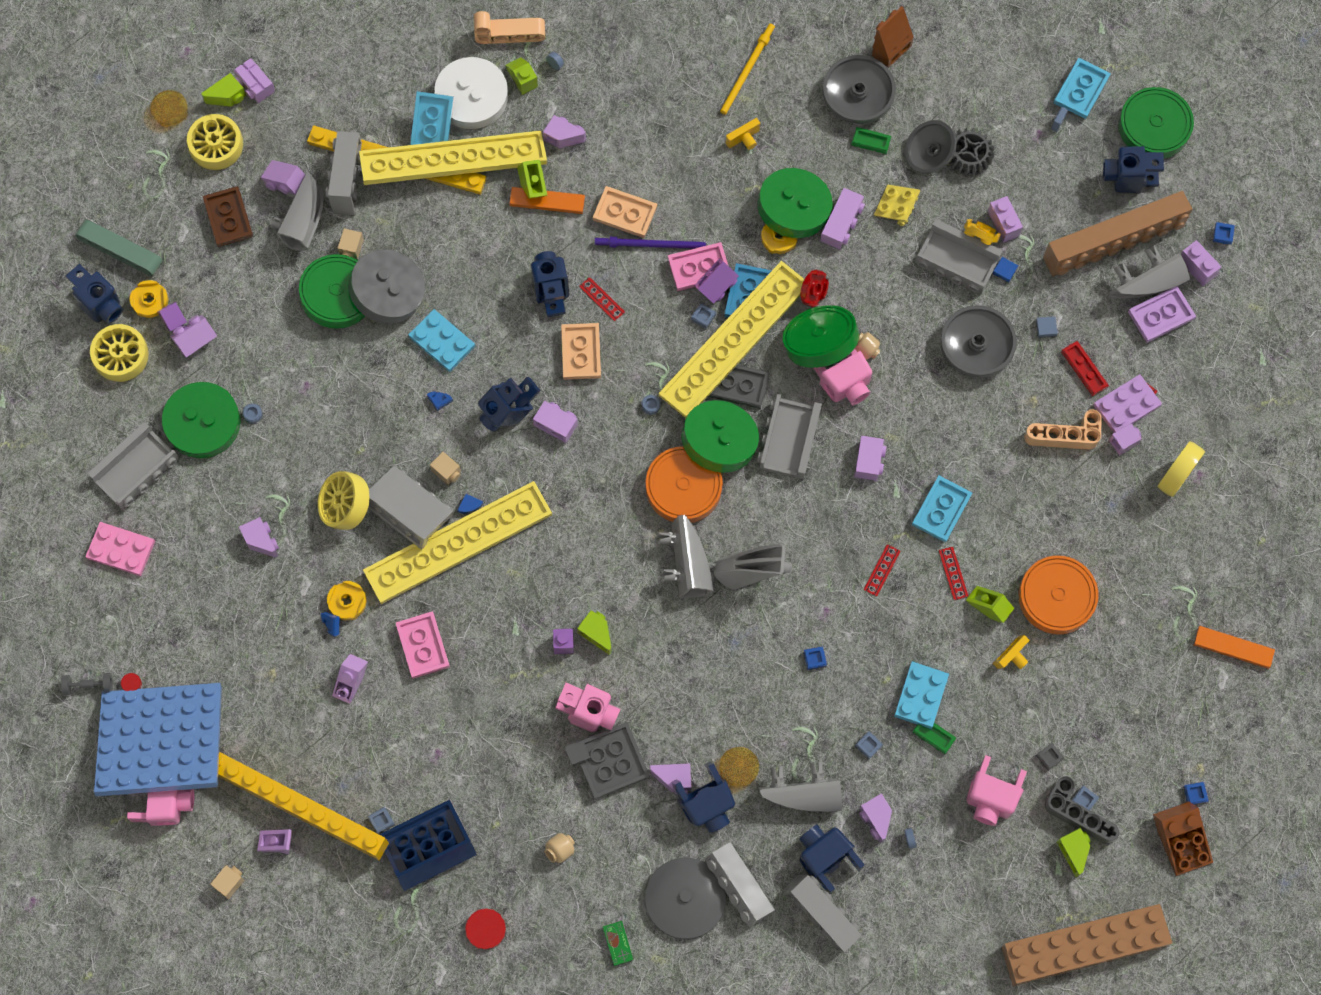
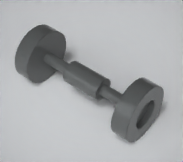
[61,673,113,695]

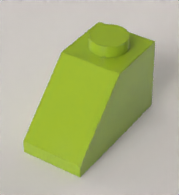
[505,57,538,95]
[201,73,246,107]
[517,160,547,199]
[966,586,1014,623]
[577,610,612,655]
[1057,828,1090,877]

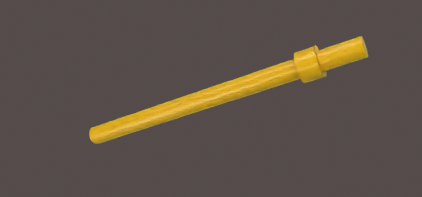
[720,23,775,115]

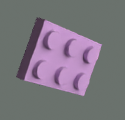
[1128,286,1196,343]
[1093,374,1162,433]

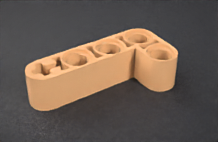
[474,11,546,44]
[1024,409,1101,450]

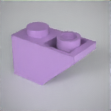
[543,115,586,148]
[239,517,279,557]
[332,654,368,704]
[859,793,892,843]

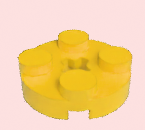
[964,219,1001,245]
[761,224,798,254]
[130,280,169,318]
[327,581,367,620]

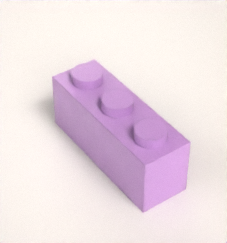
[820,188,865,250]

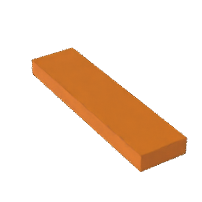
[509,187,585,214]
[1194,626,1275,669]

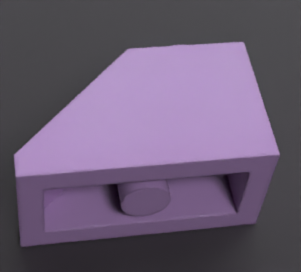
[650,764,691,794]

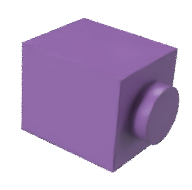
[157,302,187,331]
[553,629,574,654]

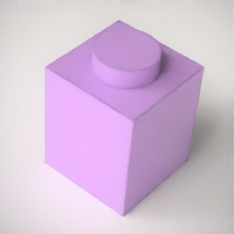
[1109,423,1142,456]

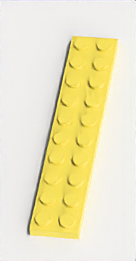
[359,131,547,185]
[659,261,804,418]
[363,481,552,604]

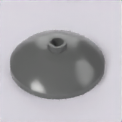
[905,120,956,174]

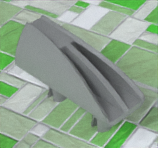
[271,171,324,251]
[1109,245,1190,299]
[657,515,714,599]
[713,544,792,590]
[758,761,842,812]

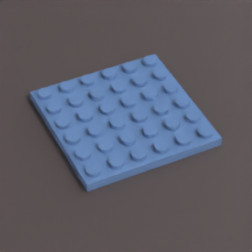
[94,683,222,796]

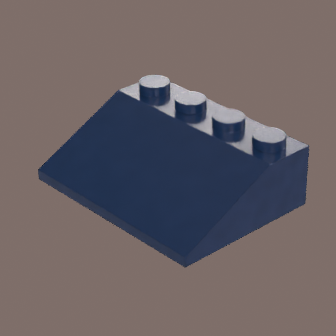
[379,799,477,891]

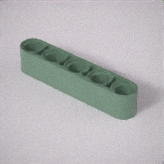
[75,219,163,276]

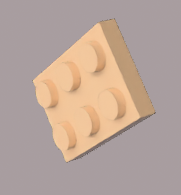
[593,186,658,238]
[561,323,601,380]

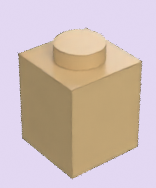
[338,228,364,260]
[430,452,461,485]
[211,865,245,899]

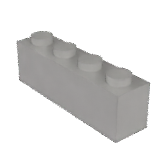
[705,842,775,928]

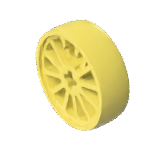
[187,114,243,170]
[90,324,149,382]
[1157,441,1205,497]
[318,471,369,530]

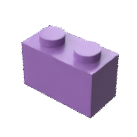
[694,258,739,304]

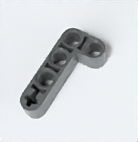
[1045,776,1119,844]

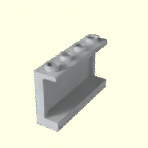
[915,219,1003,294]
[757,394,822,480]
[87,422,179,510]
[368,466,453,550]

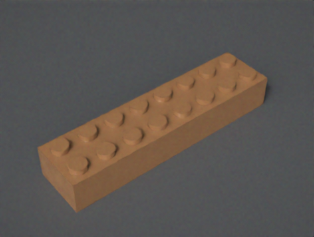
[1043,190,1193,276]
[1001,904,1172,986]

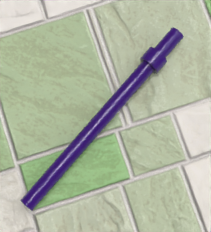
[595,236,706,249]

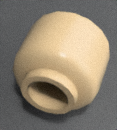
[855,332,880,360]
[544,833,575,863]

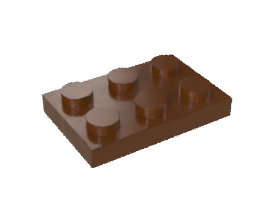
[202,186,254,247]

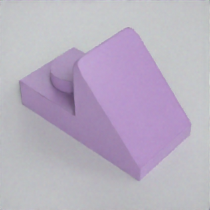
[257,829,292,854]

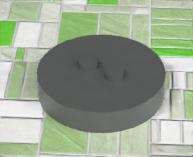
[348,250,425,324]

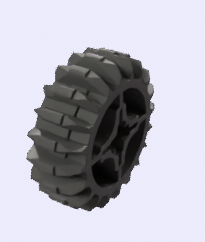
[948,128,995,176]

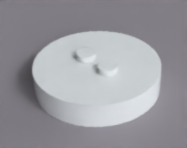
[435,57,508,129]

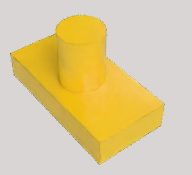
[725,117,761,150]
[992,635,1030,669]

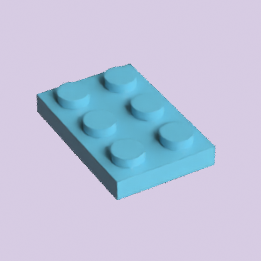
[1054,58,1111,119]
[410,91,454,145]
[408,309,476,372]
[912,475,972,543]
[894,661,949,729]

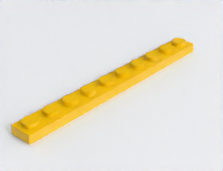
[307,125,487,195]

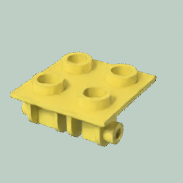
[874,184,920,226]

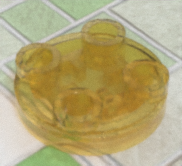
[150,90,188,127]
[719,747,759,787]

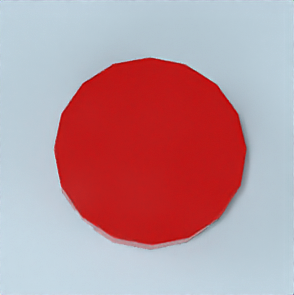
[800,269,829,307]
[465,908,506,950]

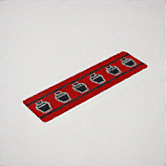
[579,277,625,321]
[864,545,900,596]
[939,547,968,600]

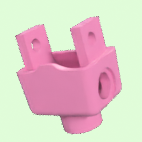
[813,349,872,405]
[555,683,620,732]
[967,755,1027,826]
[127,789,195,826]

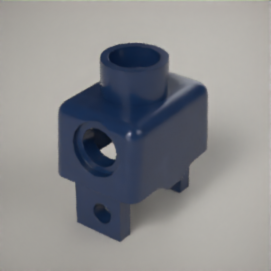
[1103,146,1164,193]
[531,251,569,318]
[66,263,124,324]
[478,377,541,432]
[671,761,735,833]
[799,824,865,894]

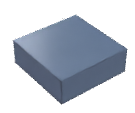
[1052,107,1068,132]
[691,303,717,329]
[1036,316,1058,337]
[855,731,883,759]
[1072,786,1099,810]
[368,807,395,834]

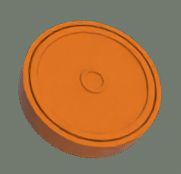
[646,446,723,523]
[1018,556,1098,635]

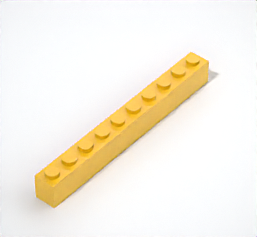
[218,752,389,860]

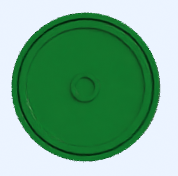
[1118,87,1194,159]
[757,168,833,238]
[299,254,366,329]
[782,305,860,368]
[162,382,241,458]
[681,400,759,473]

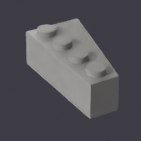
[326,131,362,215]
[782,874,862,953]

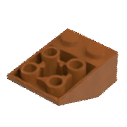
[872,6,914,68]
[1153,801,1213,876]

